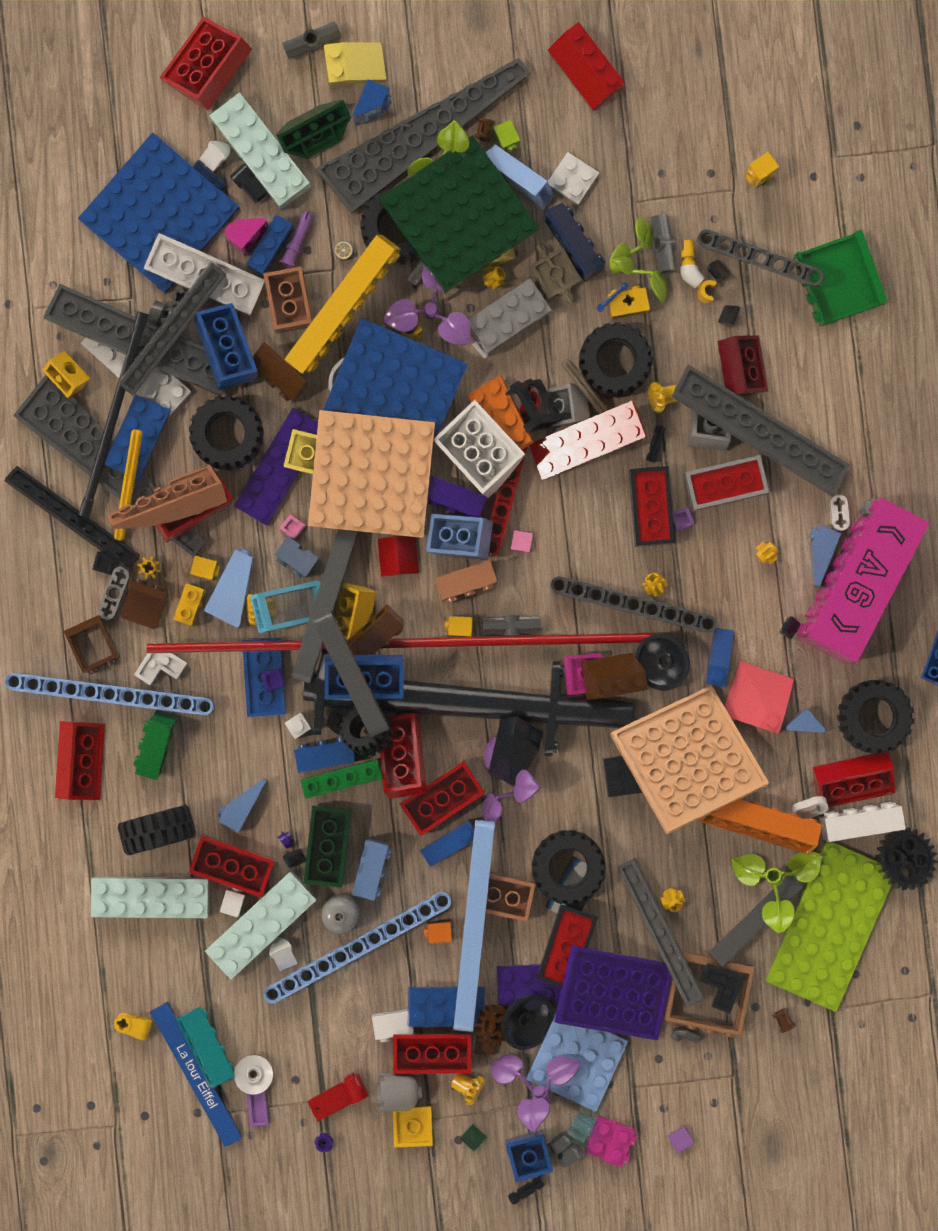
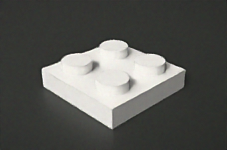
[548,152,599,206]

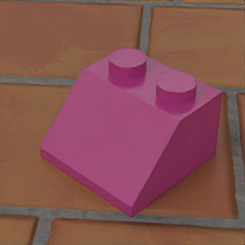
[224,218,269,256]

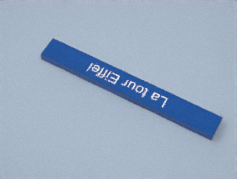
[150,1002,242,1147]

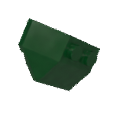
[276,100,351,159]

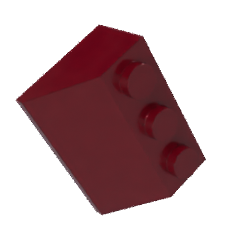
[717,335,768,396]

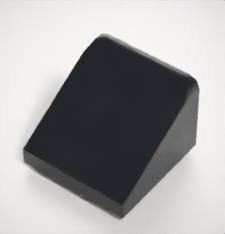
[707,260,729,282]
[718,305,740,328]
[779,616,800,639]
[283,848,306,868]

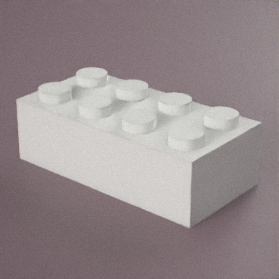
[819,801,906,842]

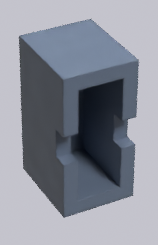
[274,536,320,578]

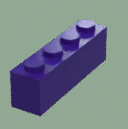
[427,475,487,518]

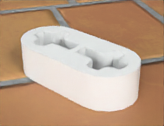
[829,495,850,531]
[791,796,828,819]

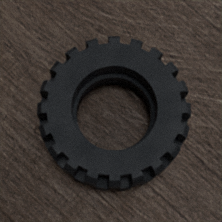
[360,189,418,265]
[579,322,653,398]
[189,395,264,471]
[837,680,915,754]
[117,805,196,855]
[531,830,606,905]

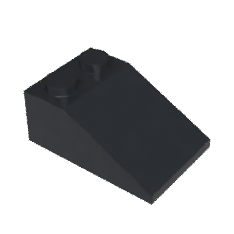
[488,716,543,787]

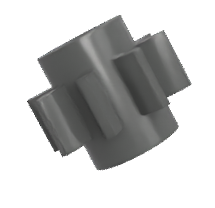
[169,286,187,307]

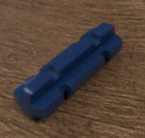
[193,160,226,191]

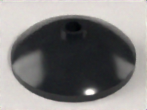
[635,633,690,691]
[502,994,554,1050]

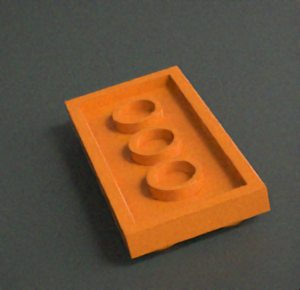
[467,375,534,450]

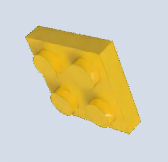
[393,1106,433,1148]

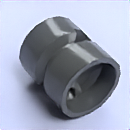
[147,300,174,327]
[548,1130,584,1168]

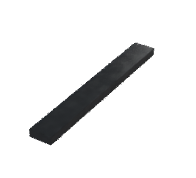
[4,466,140,571]

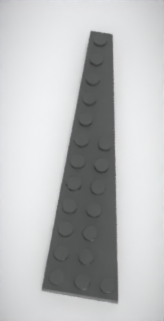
[316,58,531,215]
[13,375,206,557]

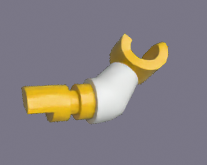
[680,240,717,304]

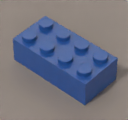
[194,303,258,390]
[325,655,404,699]

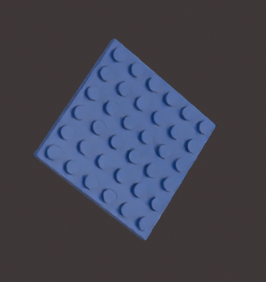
[78,132,240,294]
[317,318,468,444]

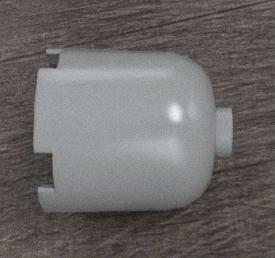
[321,894,360,934]
[377,1072,422,1112]

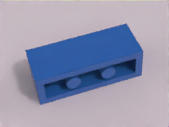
[246,215,294,276]
[294,737,356,773]

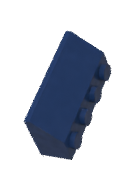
[543,203,605,282]

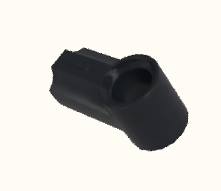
[230,164,267,203]

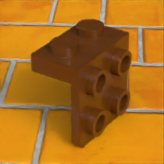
[121,579,169,629]

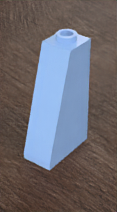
[486,145,554,210]
[204,548,254,629]

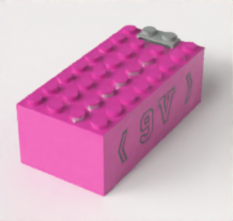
[796,497,930,663]

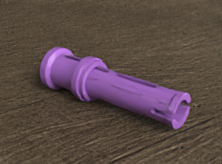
[279,211,314,268]

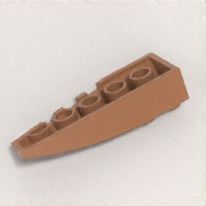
[107,465,227,529]

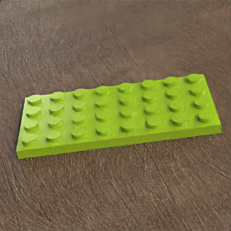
[765,841,891,1012]

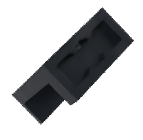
[505,379,562,433]

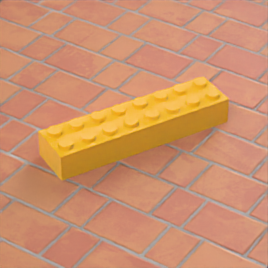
[284,235,401,374]

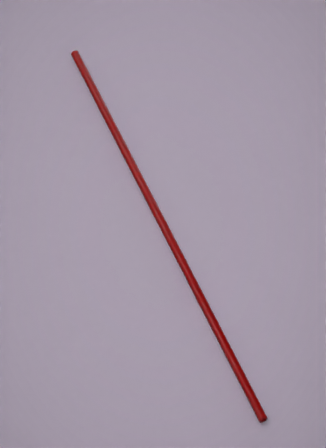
[147,633,668,653]

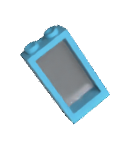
[250,580,321,634]

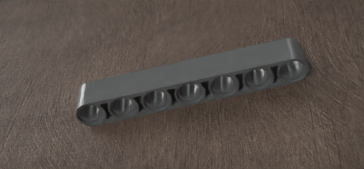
[698,229,824,287]
[312,610,389,738]

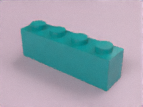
[176,1006,235,1088]

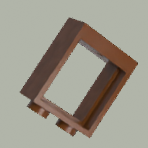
[63,615,120,675]

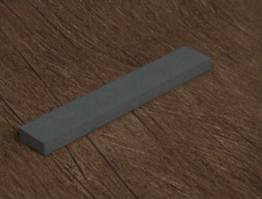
[708,876,803,967]

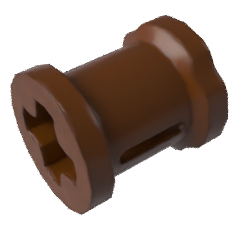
[474,118,495,142]
[772,1008,796,1033]

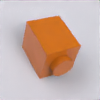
[424,921,452,944]

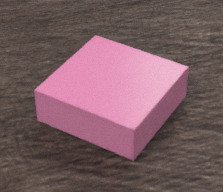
[279,514,306,541]
[511,530,533,553]

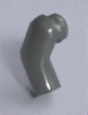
[671,1028,701,1043]

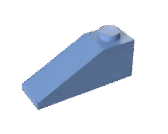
[809,525,841,588]
[218,779,267,833]

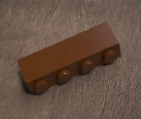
[347,604,404,655]

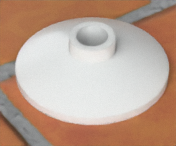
[234,1055,273,1094]

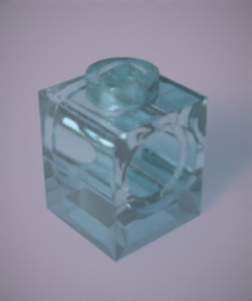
[567,1111,597,1143]

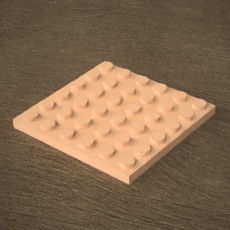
[308,410,435,538]
[610,685,769,834]

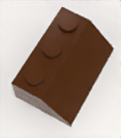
[253,342,309,402]
[581,653,648,700]

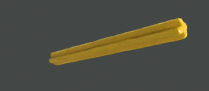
[114,429,143,541]

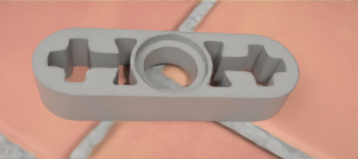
[98,567,131,620]

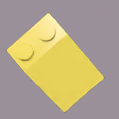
[324,42,387,89]
[284,429,317,475]

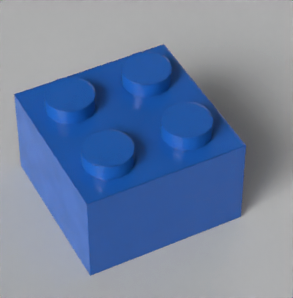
[505,1130,553,1182]

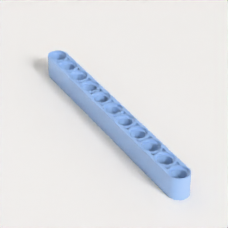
[5,673,215,715]
[453,820,495,1032]
[264,891,451,1003]

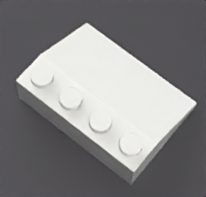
[433,400,526,498]

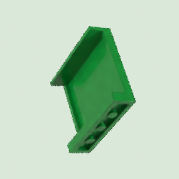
[793,229,888,327]
[300,758,382,799]

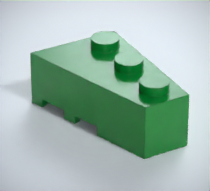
[134,709,179,780]

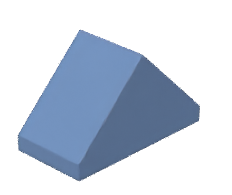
[784,708,825,733]

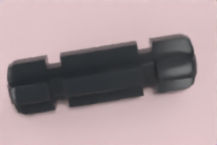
[646,425,666,463]
[508,1177,544,1205]

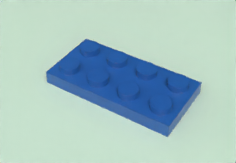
[104,394,171,480]
[242,638,286,717]
[407,986,485,1027]

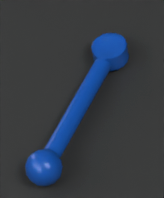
[597,282,628,312]

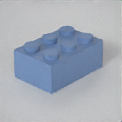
[426,514,493,560]

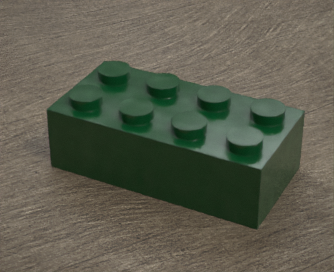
[303,805,352,888]

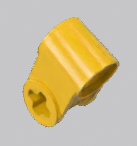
[114,1012,153,1040]

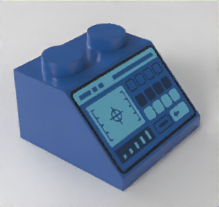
[353,80,392,125]

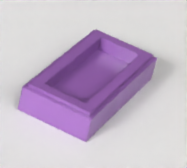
[246,1090,270,1127]

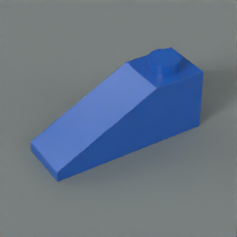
[704,627,734,687]
[420,820,474,867]

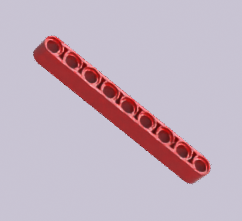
[488,391,540,557]

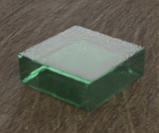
[460,1123,487,1151]

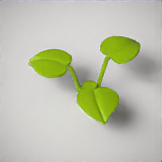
[407,120,469,177]
[609,216,668,304]
[731,852,822,933]

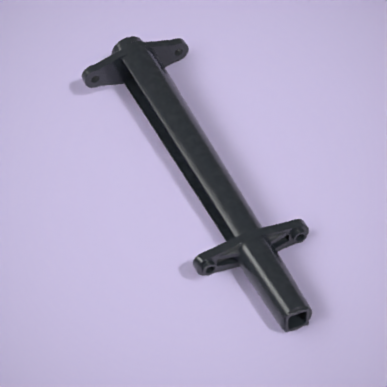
[303,650,635,756]

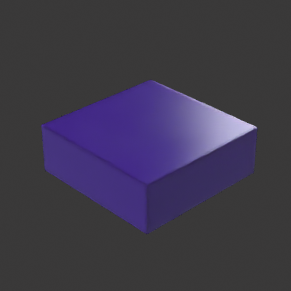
[261,668,286,692]

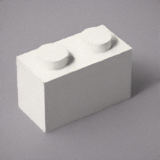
[372,1009,414,1042]

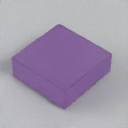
[672,507,695,532]
[667,1126,694,1153]

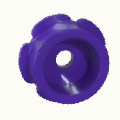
[278,831,295,849]
[314,1133,334,1152]

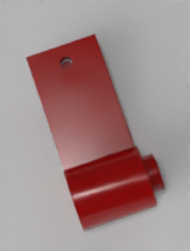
[307,1072,369,1122]

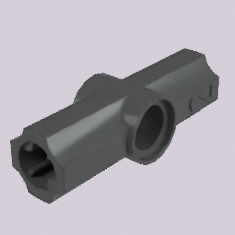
[282,21,341,59]
[651,214,676,275]
[483,616,541,636]

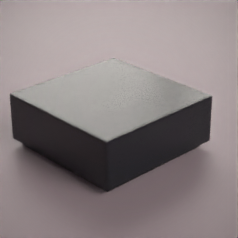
[92,551,115,575]

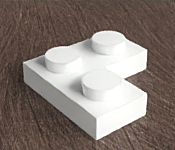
[134,643,188,685]

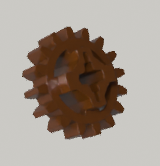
[473,1004,506,1047]

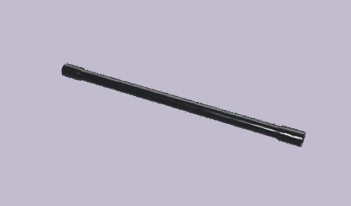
[78,311,149,518]

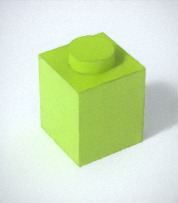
[493,120,520,153]

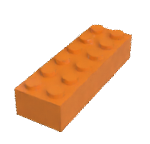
[698,798,823,855]

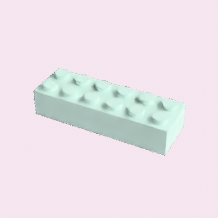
[209,92,311,211]
[205,870,318,979]
[91,876,210,918]

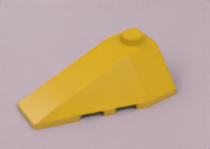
[335,582,377,640]

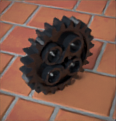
[875,827,938,890]

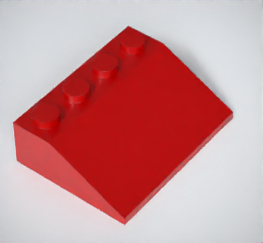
[160,16,252,111]

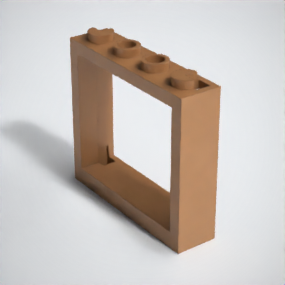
[663,951,755,1037]

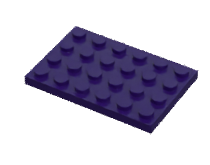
[554,945,672,1040]

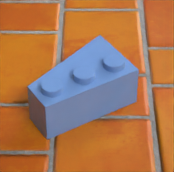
[352,837,392,901]

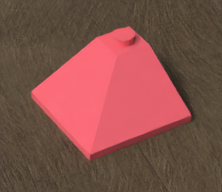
[724,661,794,734]

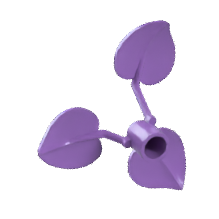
[384,267,471,345]
[481,736,541,824]
[491,1055,580,1133]

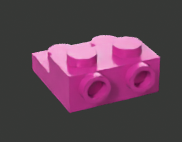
[564,653,602,695]
[585,1115,637,1167]

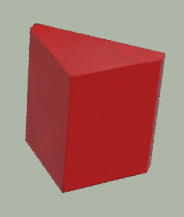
[377,536,419,577]

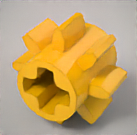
[482,264,506,289]
[755,542,779,565]
[137,556,161,580]
[642,573,668,597]
[660,888,686,912]

